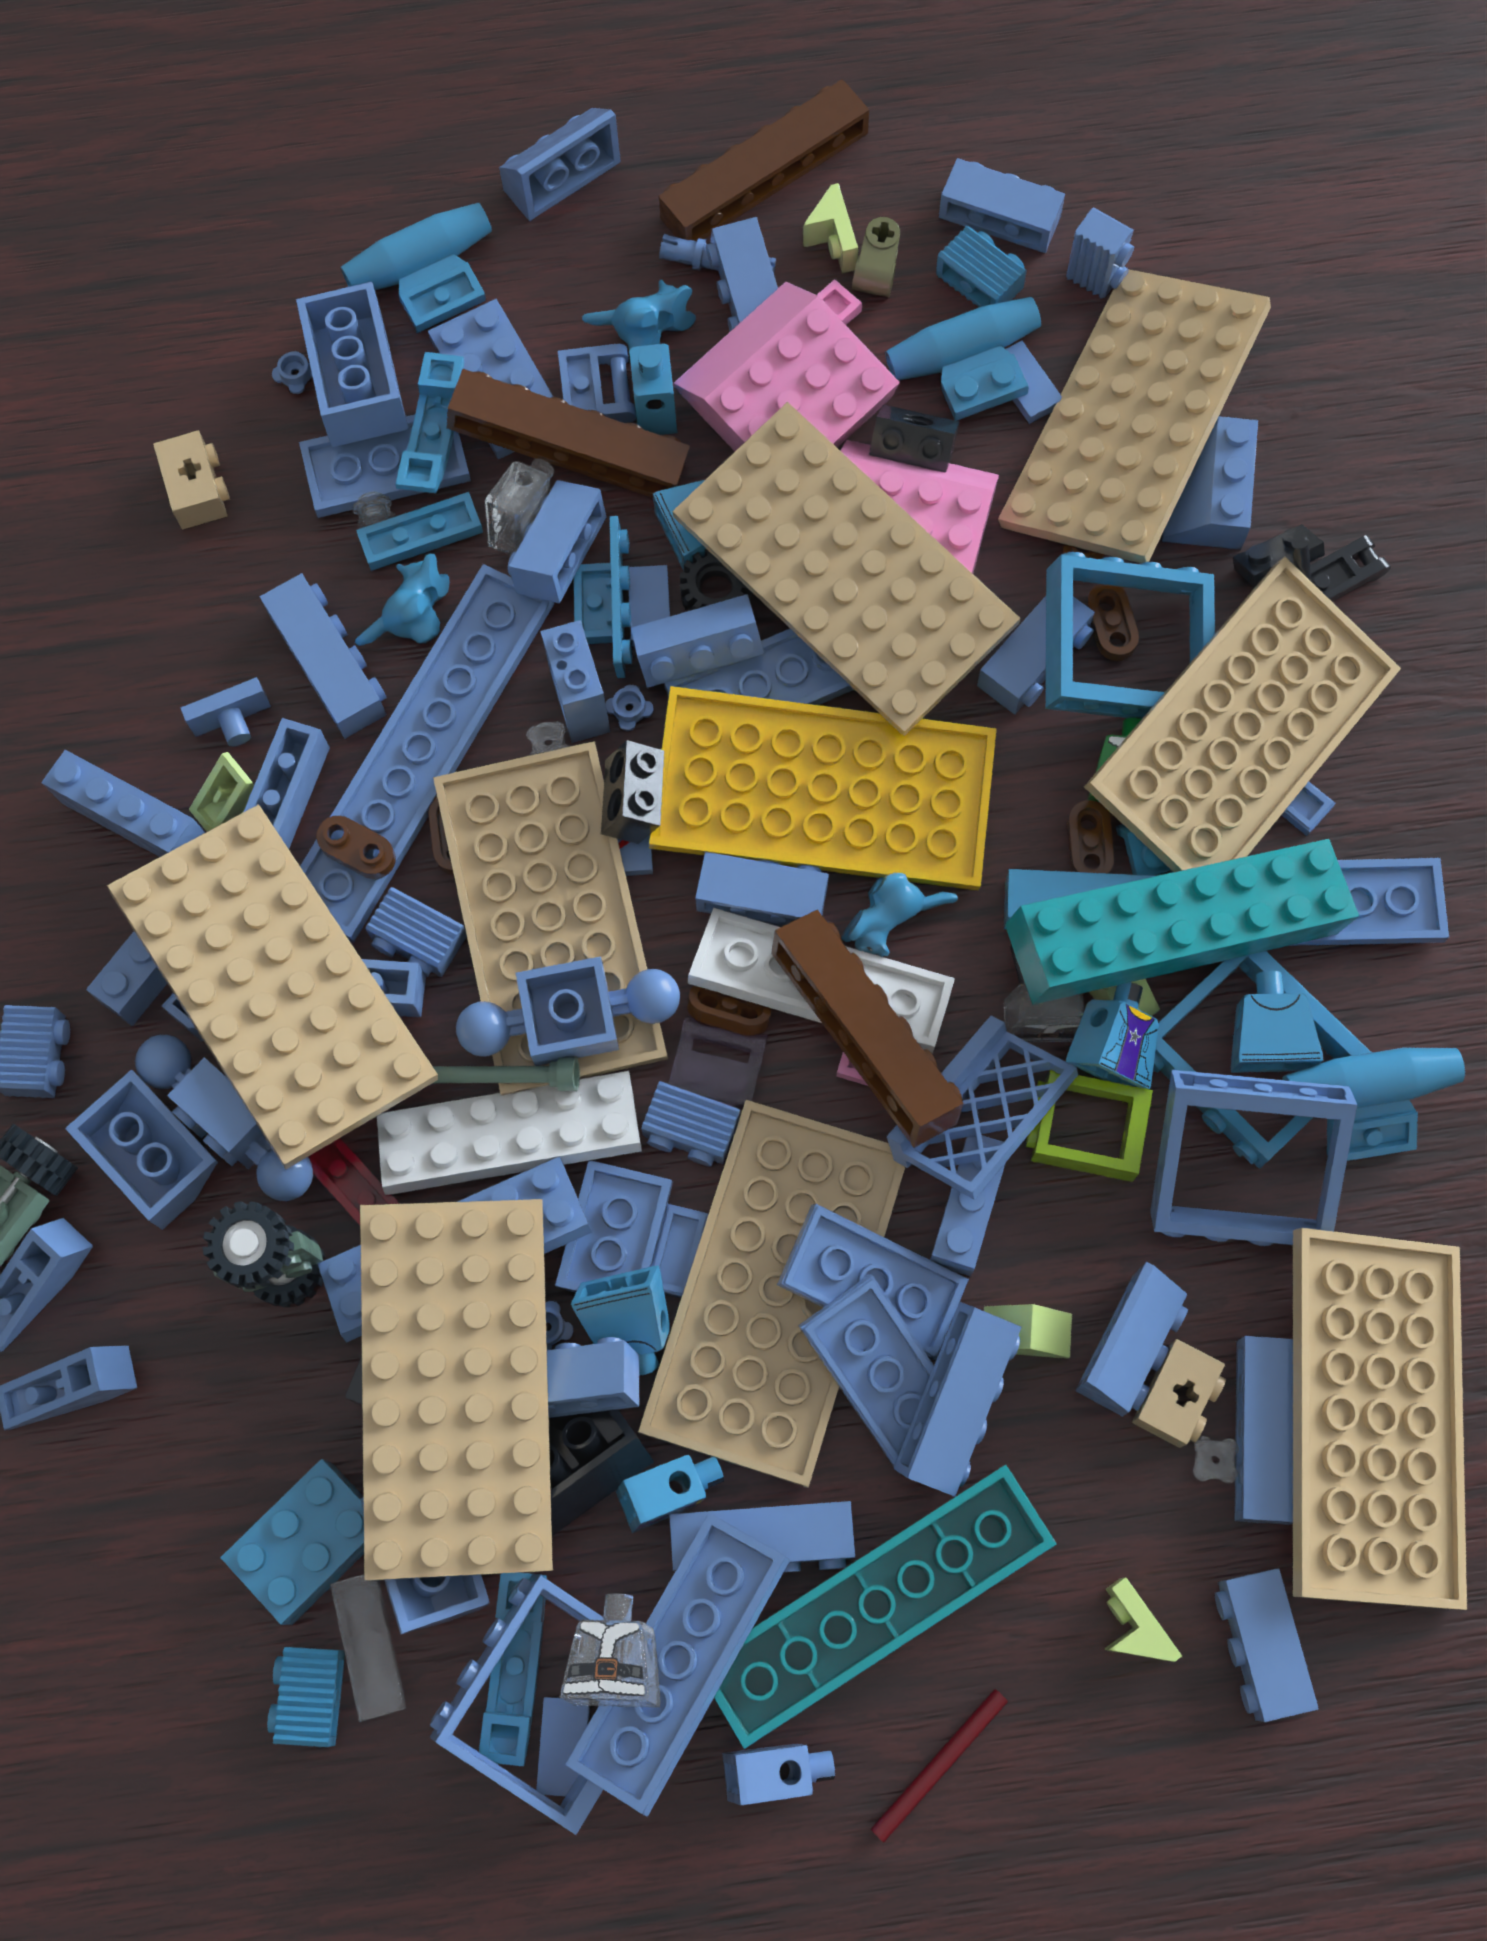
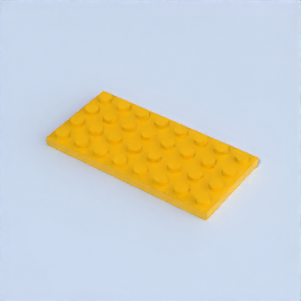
[649,686,997,891]

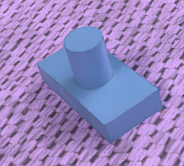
[180,677,271,747]

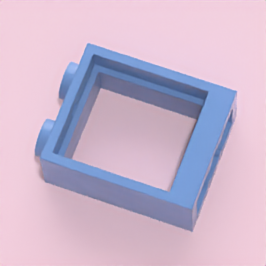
[540,620,611,743]

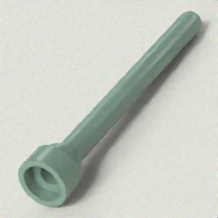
[433,1057,580,1091]

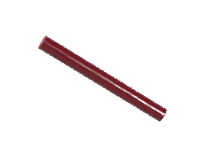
[871,1689,1008,1842]

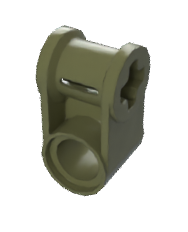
[852,217,900,298]

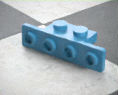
[574,516,632,678]

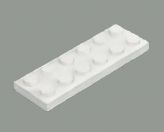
[688,908,955,1055]
[377,1071,642,1195]

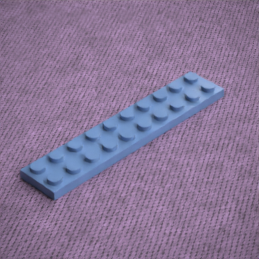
[300,564,554,943]

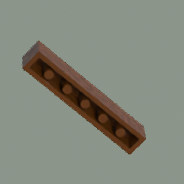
[658,79,870,241]
[446,369,690,498]
[771,909,964,1148]

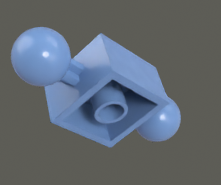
[456,956,680,1066]
[135,1035,313,1201]

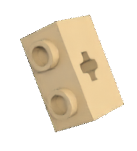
[153,430,230,530]
[1131,1339,1226,1448]

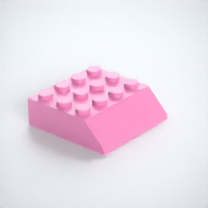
[673,282,900,451]
[840,440,999,574]

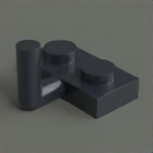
[1233,524,1325,587]

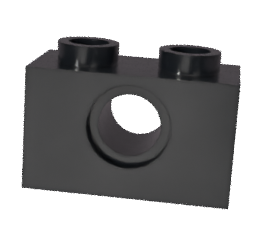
[869,404,960,472]

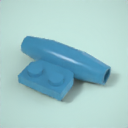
[340,203,492,333]
[885,297,1041,421]
[1282,1048,1465,1161]

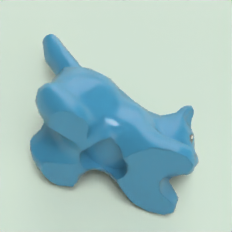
[582,279,696,349]
[355,554,450,646]
[841,873,958,957]

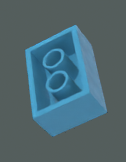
[220,1459,364,1625]

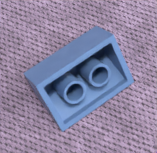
[499,108,621,221]
[1162,416,1258,550]
[65,1069,217,1230]
[1075,1262,1188,1417]
[360,1497,490,1634]

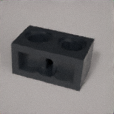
[601,740,664,844]

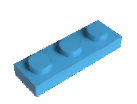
[356,492,483,571]

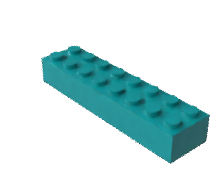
[1005,839,1359,1005]
[714,1465,1057,1749]

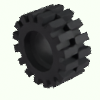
[680,549,752,611]

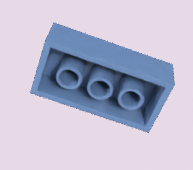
[296,282,409,448]

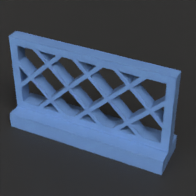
[887,1016,1078,1200]

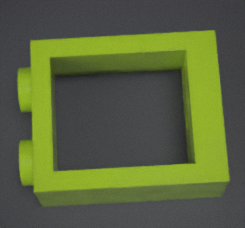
[1026,1070,1153,1182]

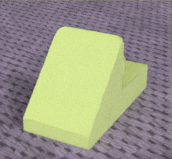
[803,183,858,273]
[1105,1577,1182,1662]

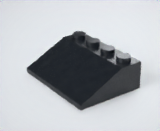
[549,1409,654,1536]

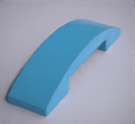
[396,352,464,493]
[479,1572,547,1766]

